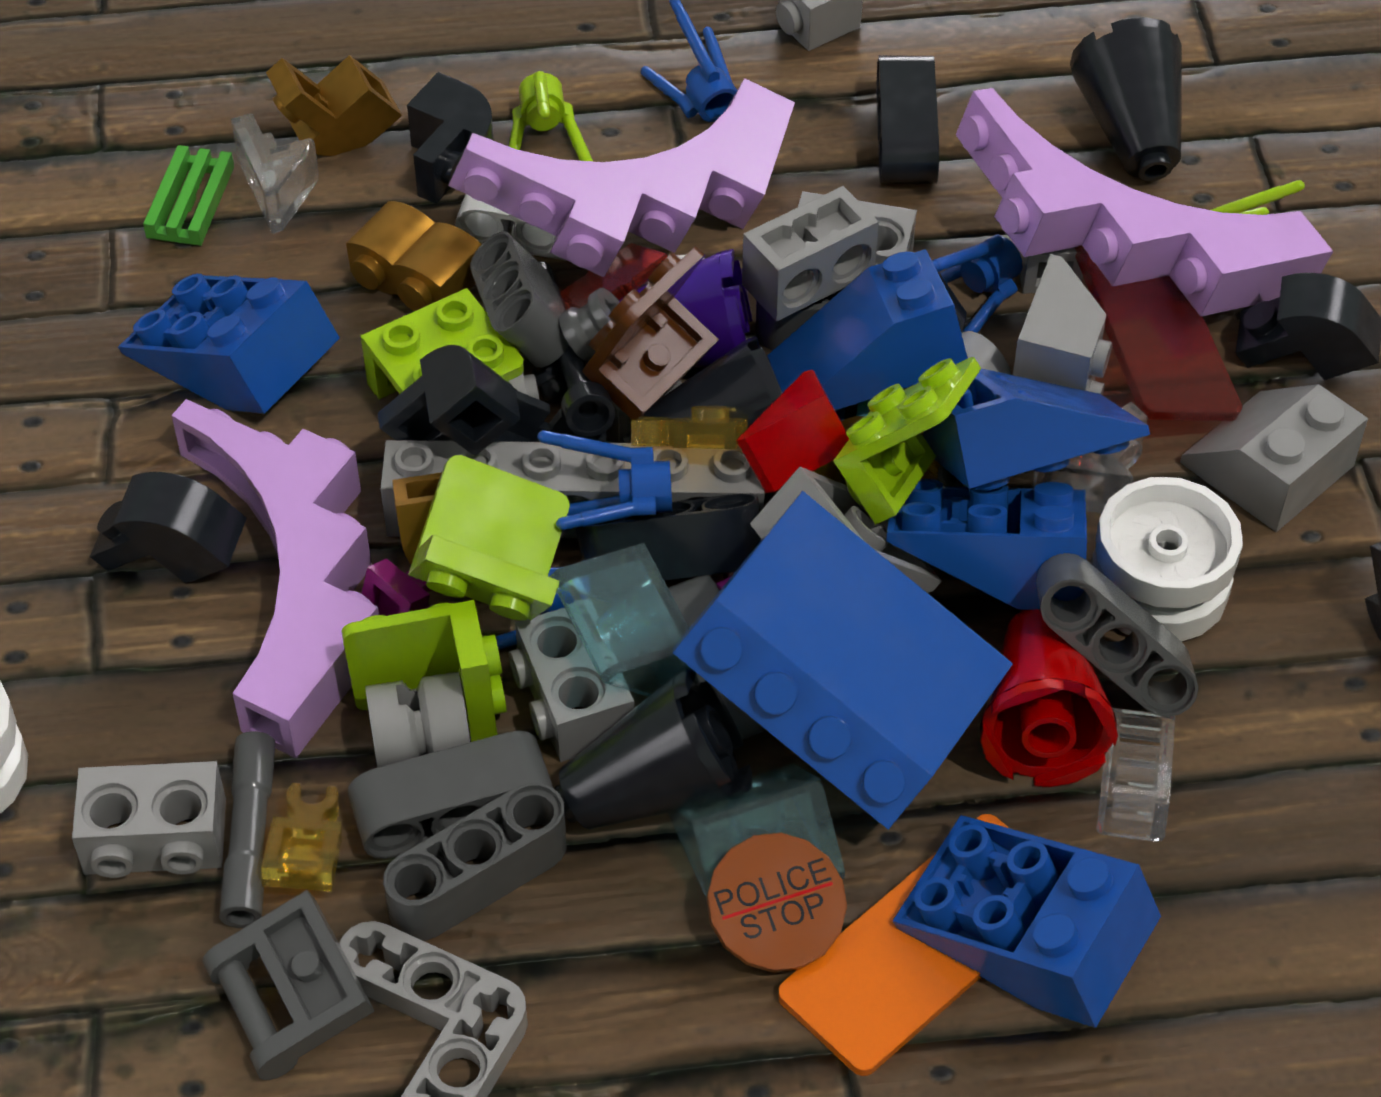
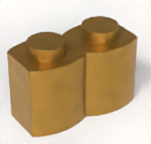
[346,201,481,311]

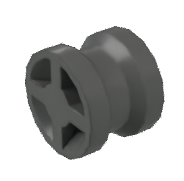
[559,288,619,363]

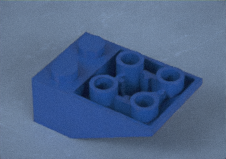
[118,274,340,414]
[914,369,1150,490]
[887,479,1087,610]
[893,815,1161,1028]

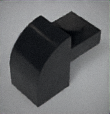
[407,72,494,204]
[1235,273,1381,380]
[378,345,521,456]
[90,472,247,584]

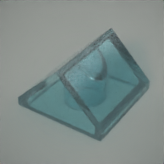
[549,543,690,696]
[668,763,845,897]

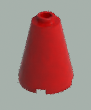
[980,609,1118,787]

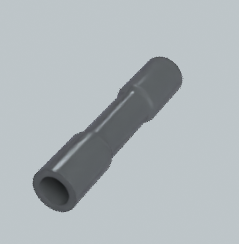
[219,731,276,928]

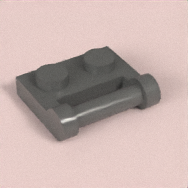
[202,890,375,1080]

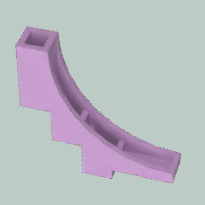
[448,78,795,277]
[956,88,1333,317]
[171,399,379,758]

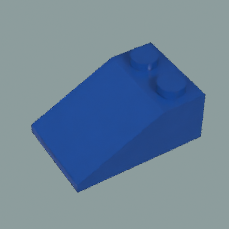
[767,249,968,410]

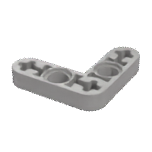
[339,921,528,1097]

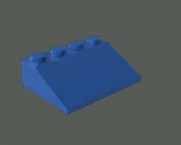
[672,491,1013,830]

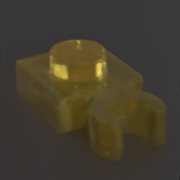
[631,406,748,449]
[261,783,342,892]

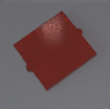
[560,243,668,309]

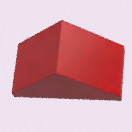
[736,370,849,493]

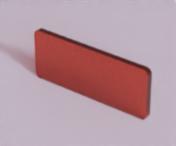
[1075,245,1242,421]

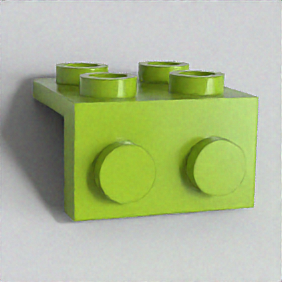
[361,288,524,399]
[833,357,981,525]
[408,455,570,621]
[341,600,507,742]

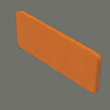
[778,814,1009,1076]

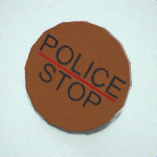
[706,832,847,973]

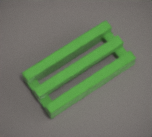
[143,145,234,246]

